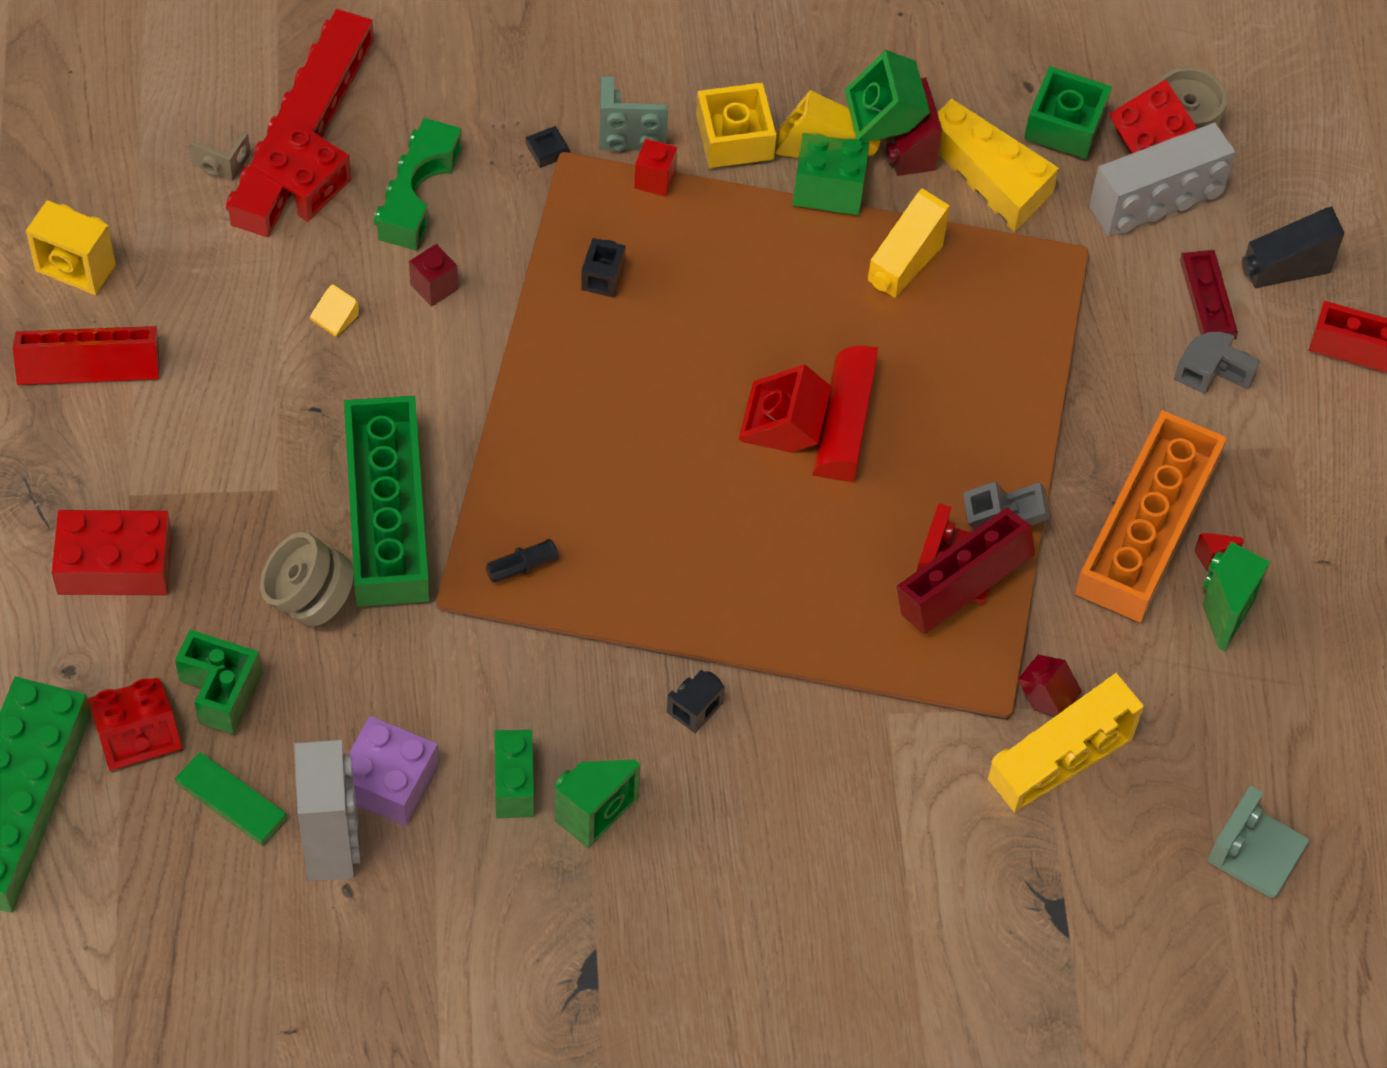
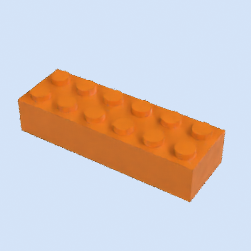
[1075,410,1227,623]

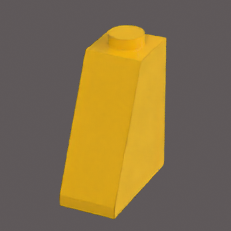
[775,90,881,158]
[868,188,950,298]

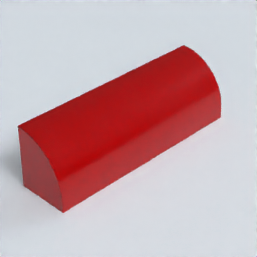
[12,326,159,385]
[812,345,879,483]

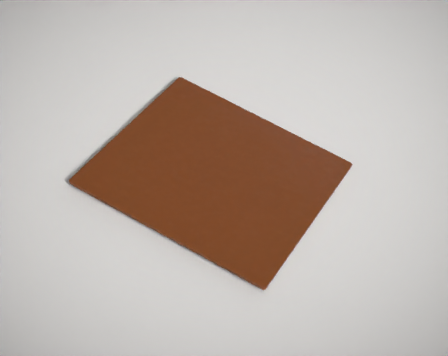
[436,152,1089,718]

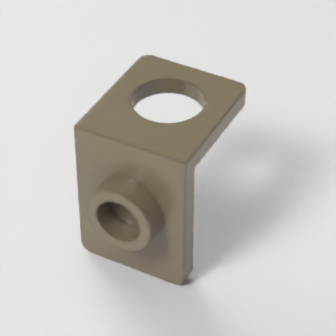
[190,132,251,181]

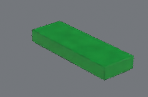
[175,751,287,846]

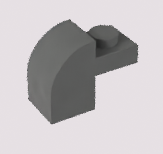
[1174,332,1260,394]
[963,481,1051,530]

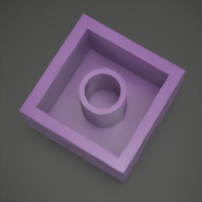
[349,716,439,826]

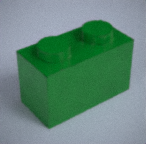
[494,729,534,818]

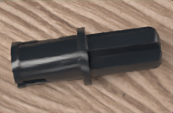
[486,538,559,583]

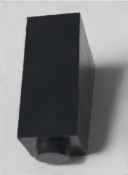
[1242,206,1345,288]

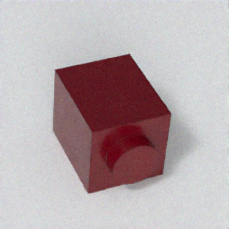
[409,243,459,307]
[1017,654,1082,716]

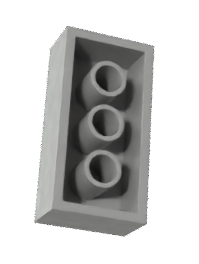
[1089,123,1235,237]
[294,740,361,881]

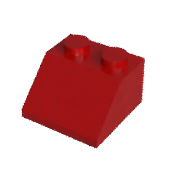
[738,364,832,452]

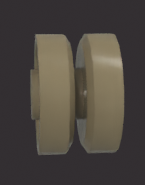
[1157,66,1228,129]
[260,532,354,627]

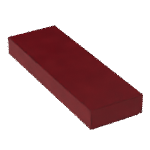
[1180,249,1238,340]

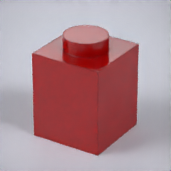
[634,138,678,197]

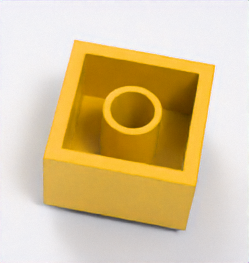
[696,83,776,168]
[26,200,116,296]

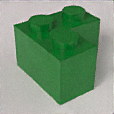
[175,629,262,734]

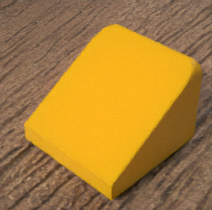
[310,284,359,337]

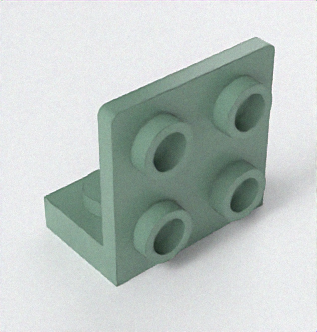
[599,76,668,151]
[1207,785,1309,899]

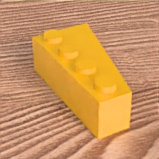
[937,98,1059,233]
[988,673,1144,813]

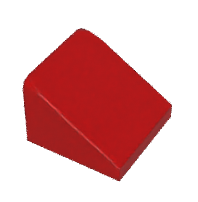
[1195,533,1244,572]

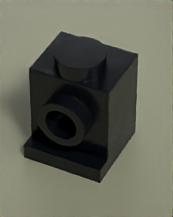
[581,238,626,298]
[666,669,725,733]

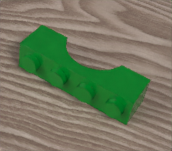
[374,117,462,251]

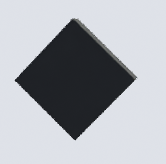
[526,126,570,168]

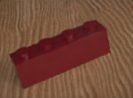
[896,507,1035,634]

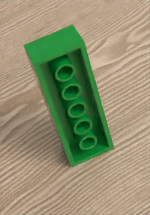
[344,395,430,607]
[0,676,92,913]

